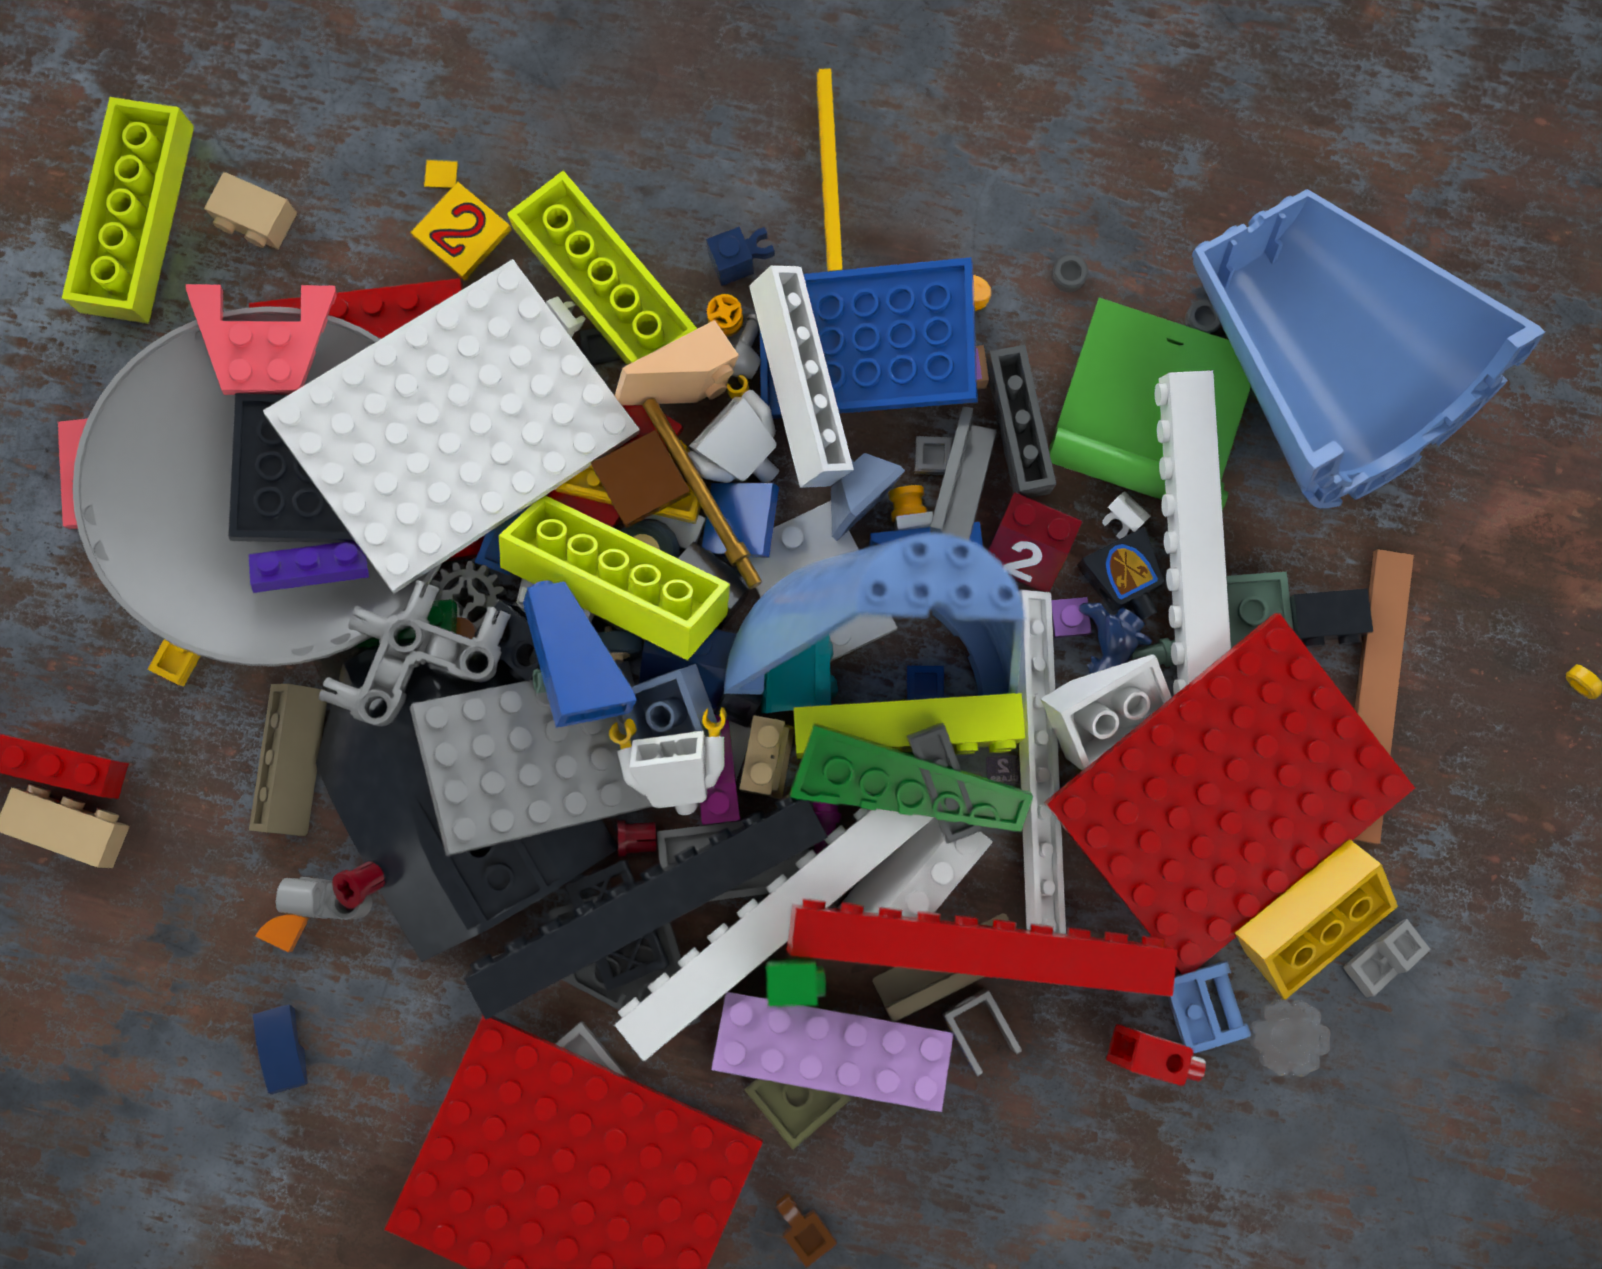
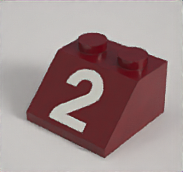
[988,492,1082,592]

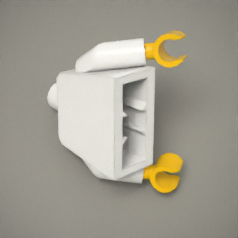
[670,375,779,483]
[609,707,727,815]

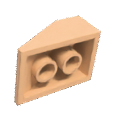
[615,320,739,405]

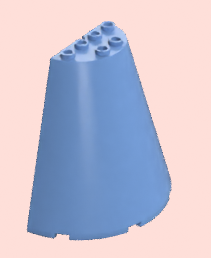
[1192,189,1545,508]
[724,533,1025,696]

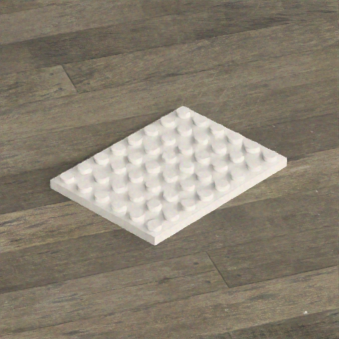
[263,259,640,594]

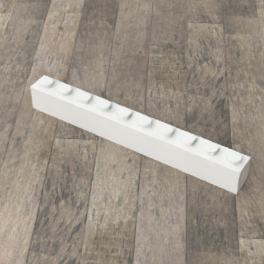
[1155,370,1231,695]
[615,808,934,1061]

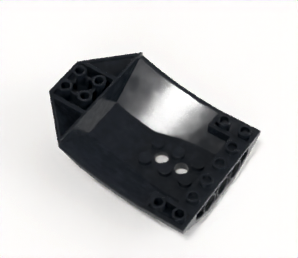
[316,643,618,962]

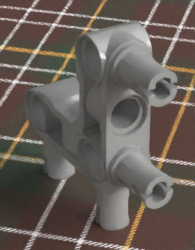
[319,580,511,727]

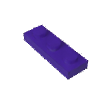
[248,541,369,593]

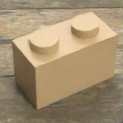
[204,172,297,249]

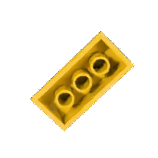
[1235,839,1398,1000]

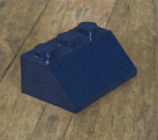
[639,629,737,709]

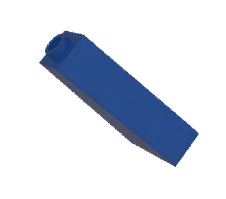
[523,580,636,728]

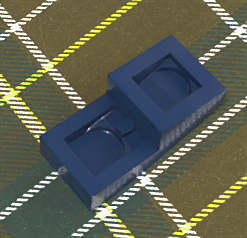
[253,1004,308,1095]

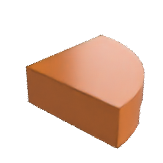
[255,914,309,953]

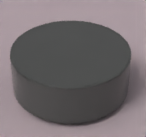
[1051,254,1088,292]
[1185,299,1221,335]

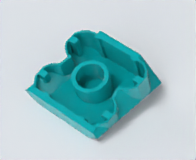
[761,635,838,713]

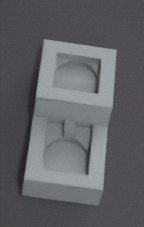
[1343,919,1431,998]

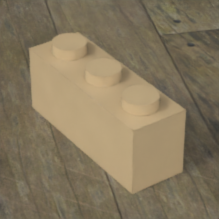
[0,784,130,868]

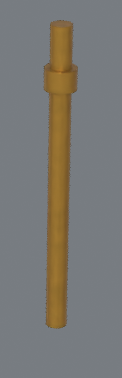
[642,398,762,589]

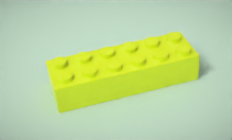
[62,97,194,324]
[507,170,697,365]
[499,495,730,660]
[794,693,1025,759]

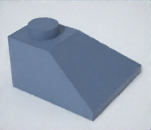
[831,453,905,541]

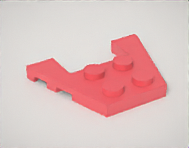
[186,284,337,395]

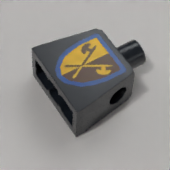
[1077,527,1163,620]

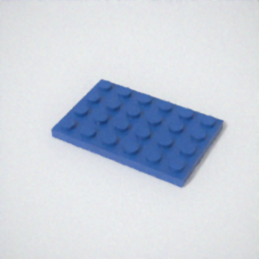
[760,257,978,419]

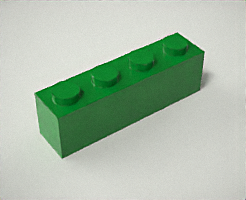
[767,958,825,1007]

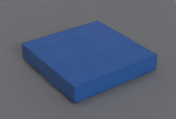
[702,483,779,558]

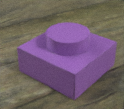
[1051,597,1092,638]

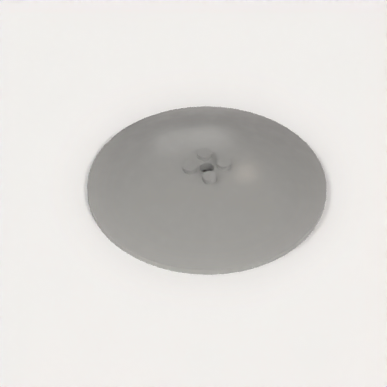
[73,306,442,666]

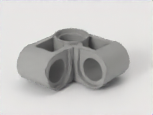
[276,877,372,920]

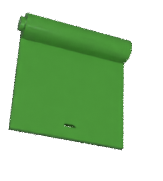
[1049,298,1251,510]

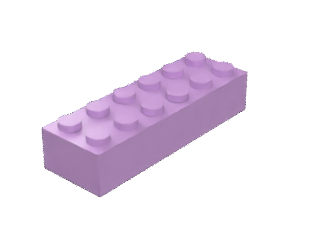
[712,992,953,1112]

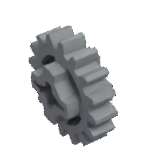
[430,561,507,629]

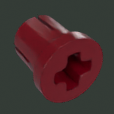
[617,820,656,858]
[332,861,385,908]

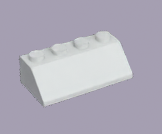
[837,817,993,917]

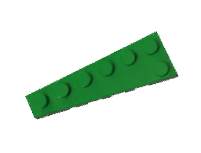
[790,723,1034,832]

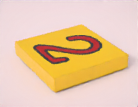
[410,182,512,280]

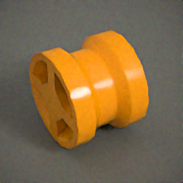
[707,294,743,337]
[888,485,927,522]

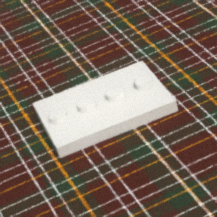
[749,501,897,662]

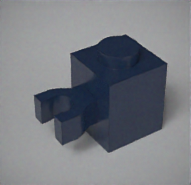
[706,226,775,286]

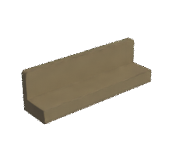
[249,684,328,836]
[872,913,1009,1022]

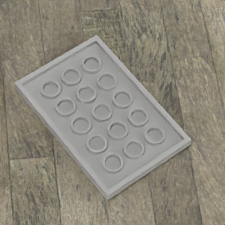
[410,661,653,856]

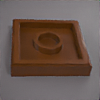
[591,430,691,528]

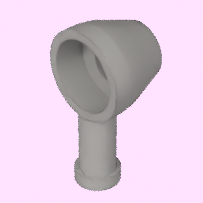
[731,314,761,379]

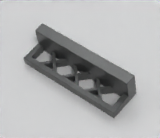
[930,406,997,541]

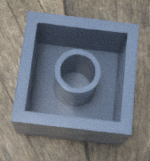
[622,664,721,741]

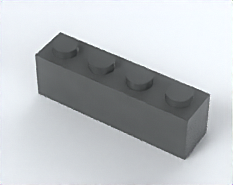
[986,345,1056,498]

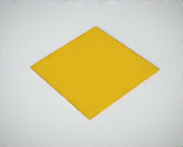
[424,160,458,188]

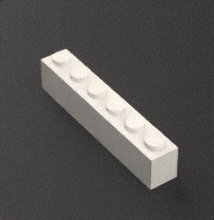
[749,265,854,488]

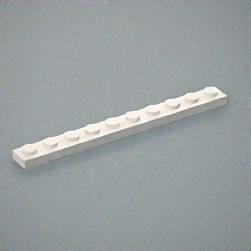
[1018,590,1066,934]

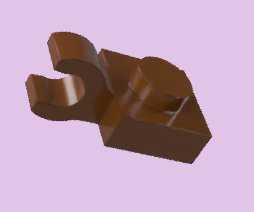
[776,1192,837,1268]

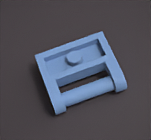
[1167,961,1251,1053]

